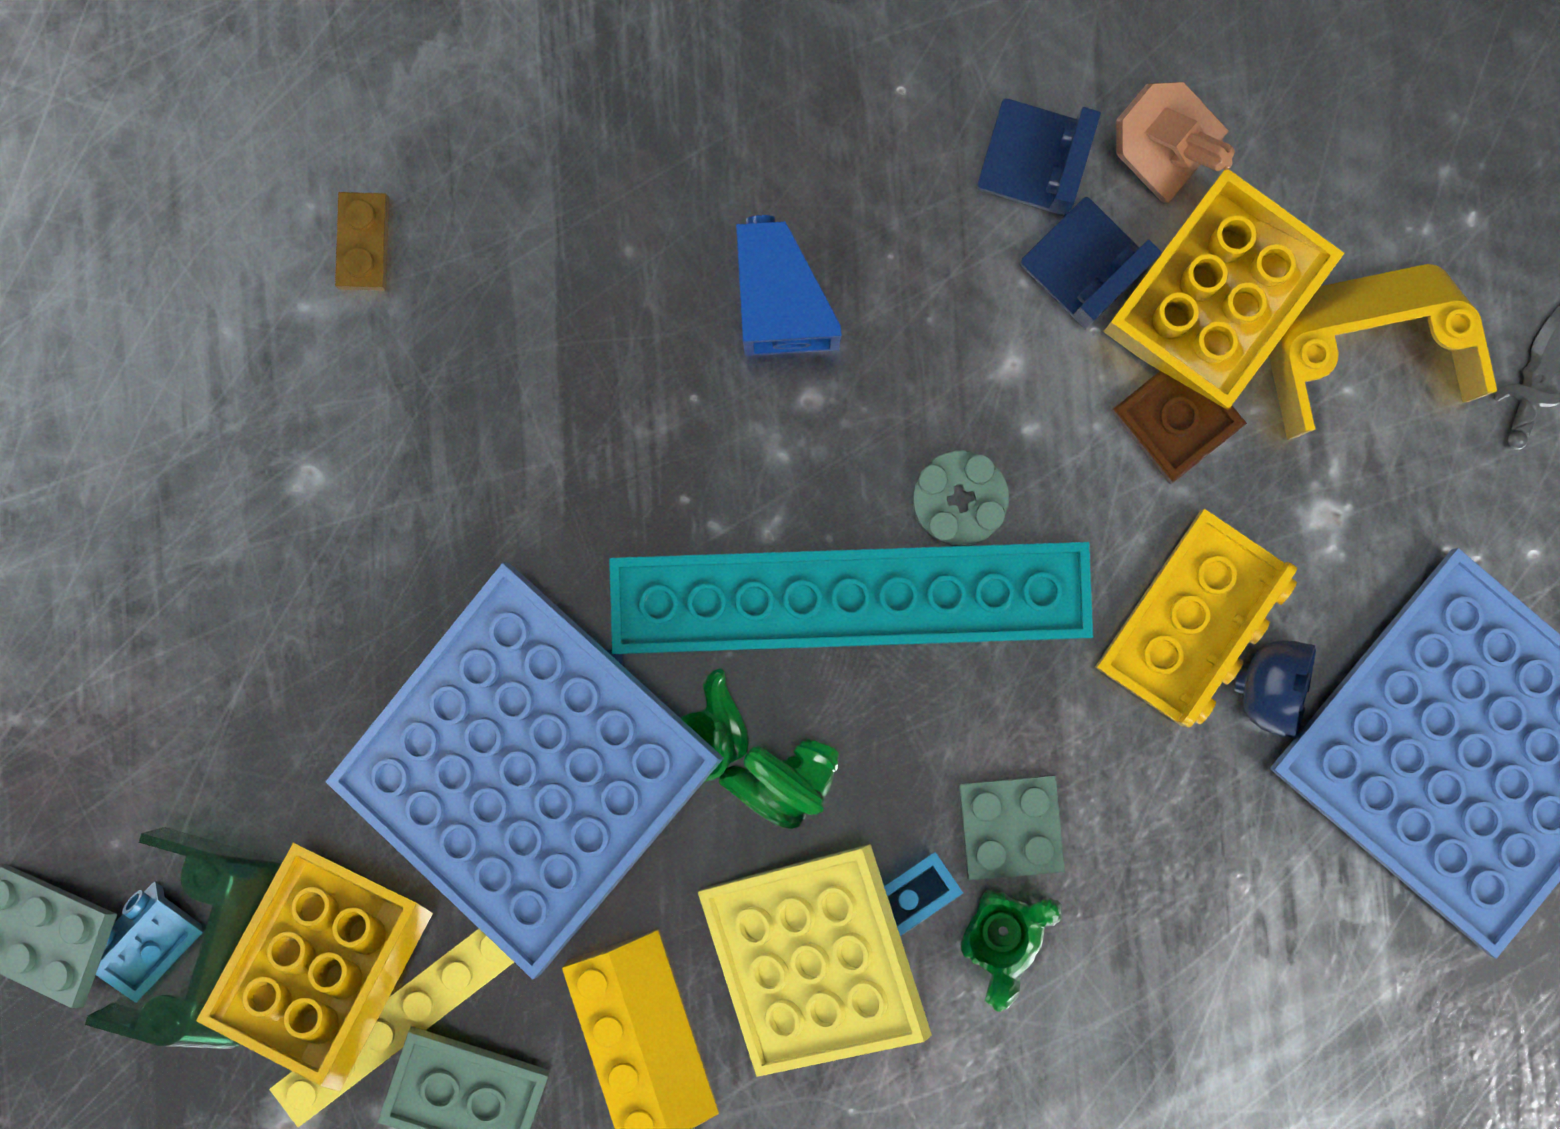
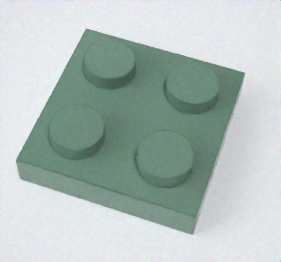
[958,775,1065,881]

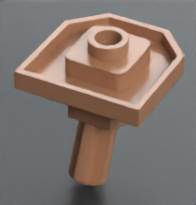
[1116,82,1235,203]

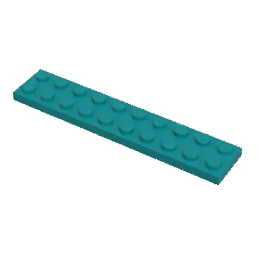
[609,542,1093,654]

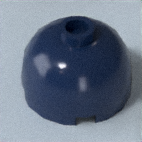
[1235,640,1316,739]

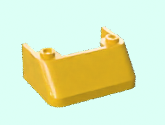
[1269,264,1497,440]

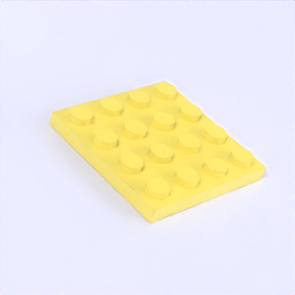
[698,844,932,1077]

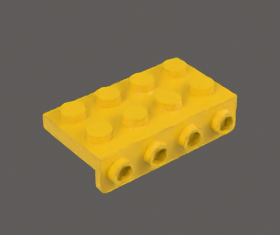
[1095,509,1298,728]

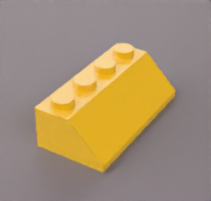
[562,929,719,1129]

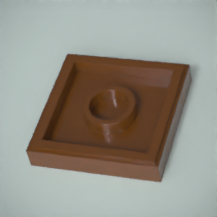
[1111,371,1247,484]

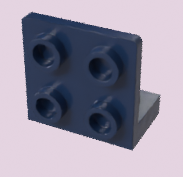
[977,98,1101,216]
[1020,197,1162,330]

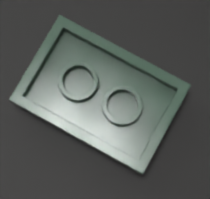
[0,864,117,1008]
[377,1026,549,1129]

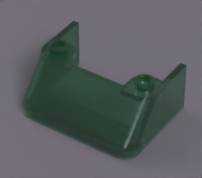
[85,827,283,1049]

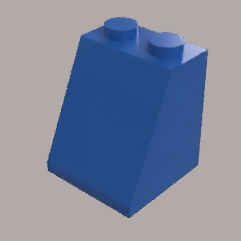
[736,215,842,356]

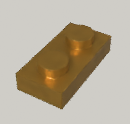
[335,192,389,291]

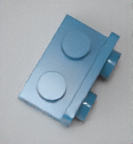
[96,882,203,1003]

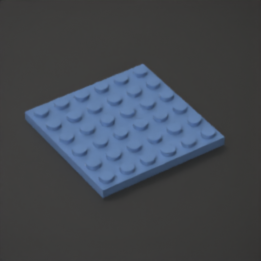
[1269,548,1560,959]
[326,563,724,979]

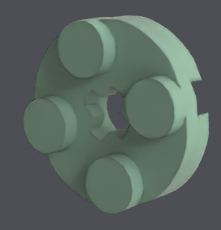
[912,451,1009,546]

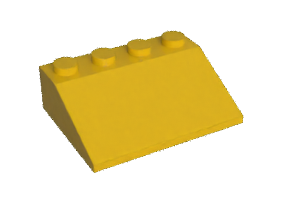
[1103,169,1345,410]
[196,843,433,1092]

